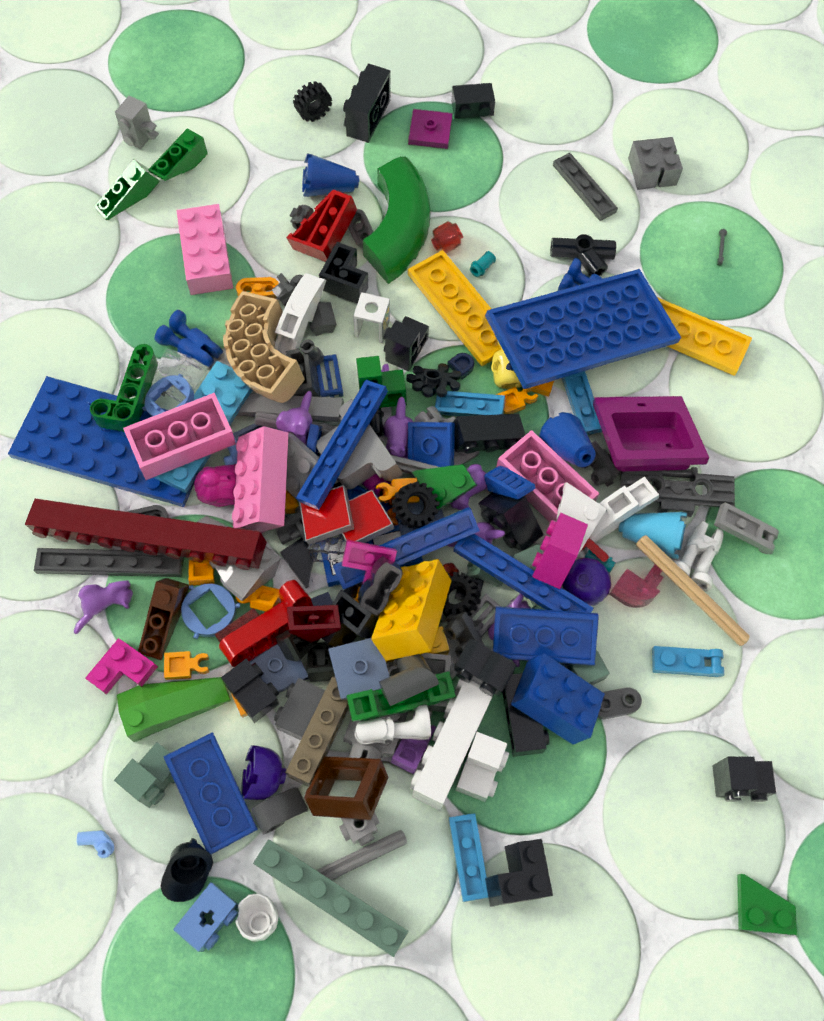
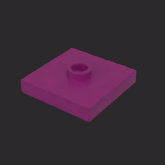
[408,109,453,149]

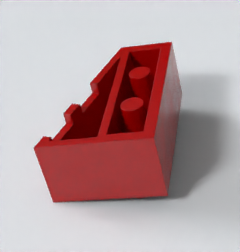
[286,190,357,262]

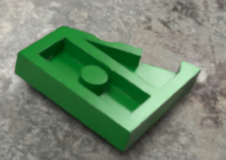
[412,464,477,511]
[737,874,797,936]

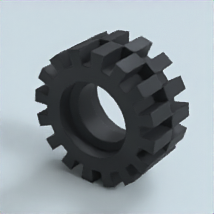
[293,81,332,122]
[392,482,440,528]
[442,572,481,617]

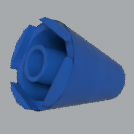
[302,153,359,197]
[539,412,596,467]

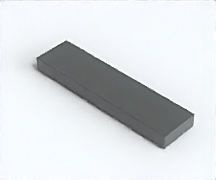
[553,153,618,221]

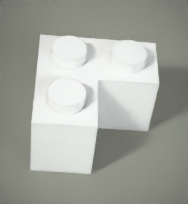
[455,732,509,802]

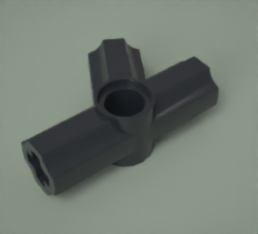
[550,234,616,277]

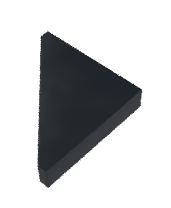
[280,538,317,588]

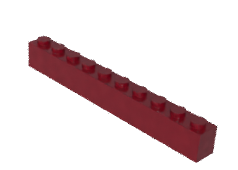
[25,498,267,570]

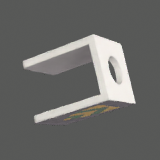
[353,292,390,343]

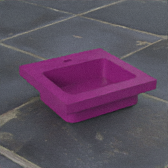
[593,396,709,471]

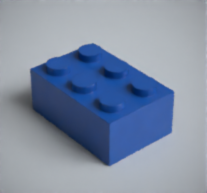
[511,653,605,745]

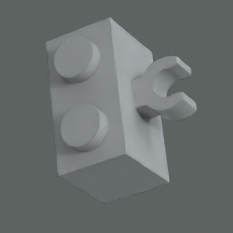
[115,96,159,149]

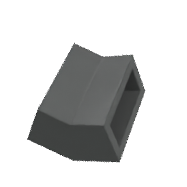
[309,302,337,336]

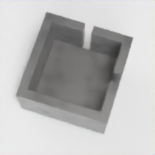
[628,137,683,190]

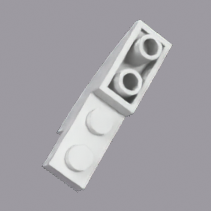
[275,273,326,356]
[582,477,659,551]

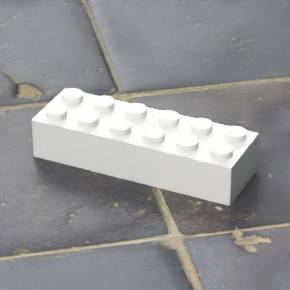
[410,679,493,811]

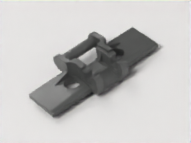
[621,467,735,517]

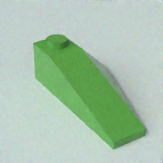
[117,677,231,742]

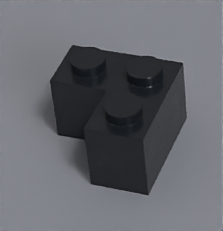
[319,242,368,304]
[383,316,429,372]
[478,492,544,551]
[322,590,379,647]
[712,757,776,802]
[485,839,553,907]

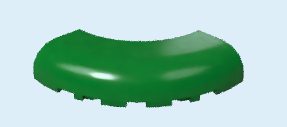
[363,156,431,284]

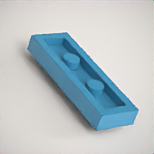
[562,371,602,435]
[435,391,506,416]
[449,813,488,902]

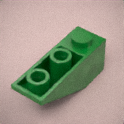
[148,128,208,181]
[94,159,160,220]

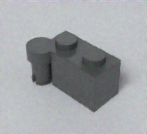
[286,340,324,397]

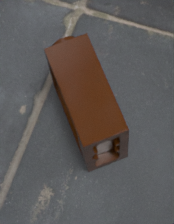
[304,756,389,820]

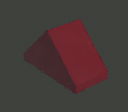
[287,605,341,642]

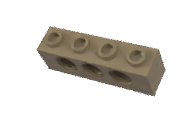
[285,677,349,787]

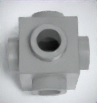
[339,812,380,846]

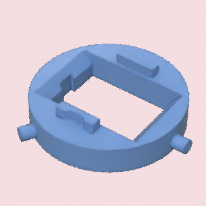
[142,374,194,417]
[181,584,241,639]

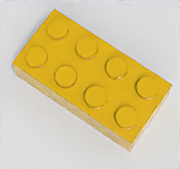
[371,559,452,661]

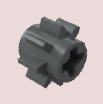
[289,205,314,230]

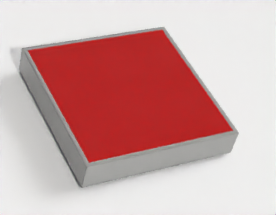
[299,485,354,545]
[341,490,394,543]

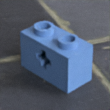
[173,882,238,952]

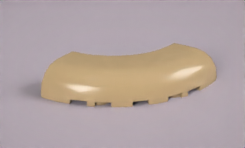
[223,291,305,403]

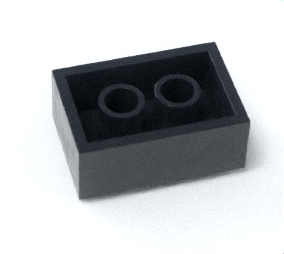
[343,63,391,143]

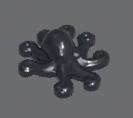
[406,363,461,398]

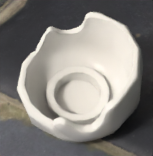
[236,893,278,942]

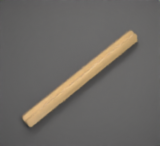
[636,535,750,646]

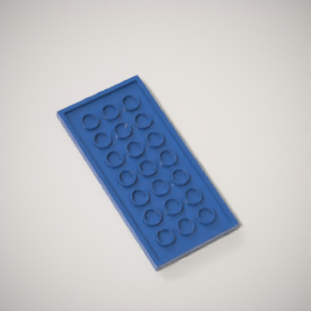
[485,269,681,389]
[8,376,194,507]

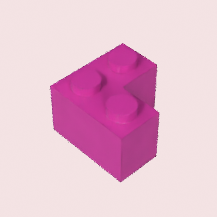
[532,512,588,589]

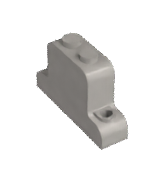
[316,399,403,489]

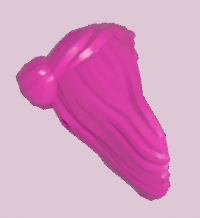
[194,464,236,507]

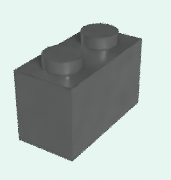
[274,678,325,740]

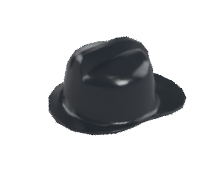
[160,838,213,902]

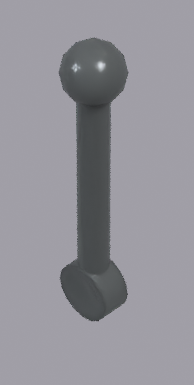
[717,229,727,265]

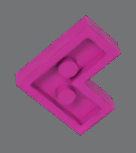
[342,540,397,583]
[85,638,158,695]

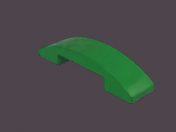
[346,671,456,722]

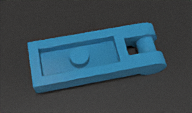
[652,646,725,677]

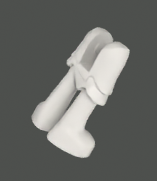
[674,521,724,591]
[354,705,431,745]

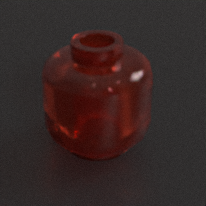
[431,221,463,253]

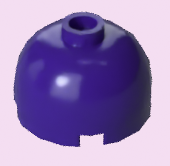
[562,558,612,606]
[241,745,286,800]

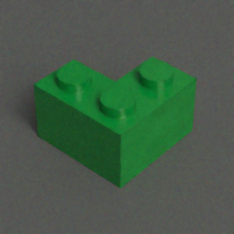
[356,356,407,408]

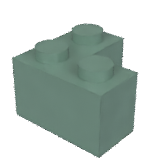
[114,742,175,808]

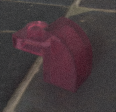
[609,565,664,608]

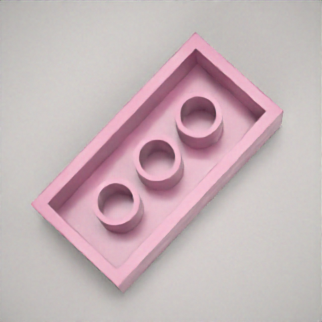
[176,204,234,295]
[123,393,236,480]
[232,426,288,533]
[496,430,599,522]

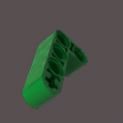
[90,344,158,432]

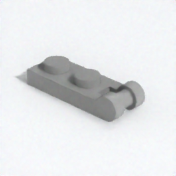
[714,502,779,554]

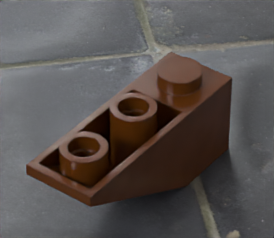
[138,578,189,660]

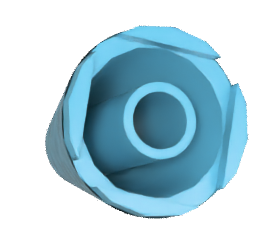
[619,512,687,560]

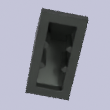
[275,629,320,662]
[307,642,335,682]

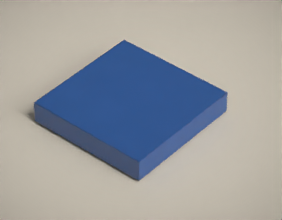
[408,422,455,467]

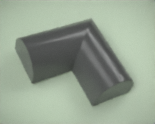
[379,654,439,706]

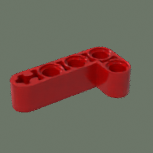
[219,580,313,667]

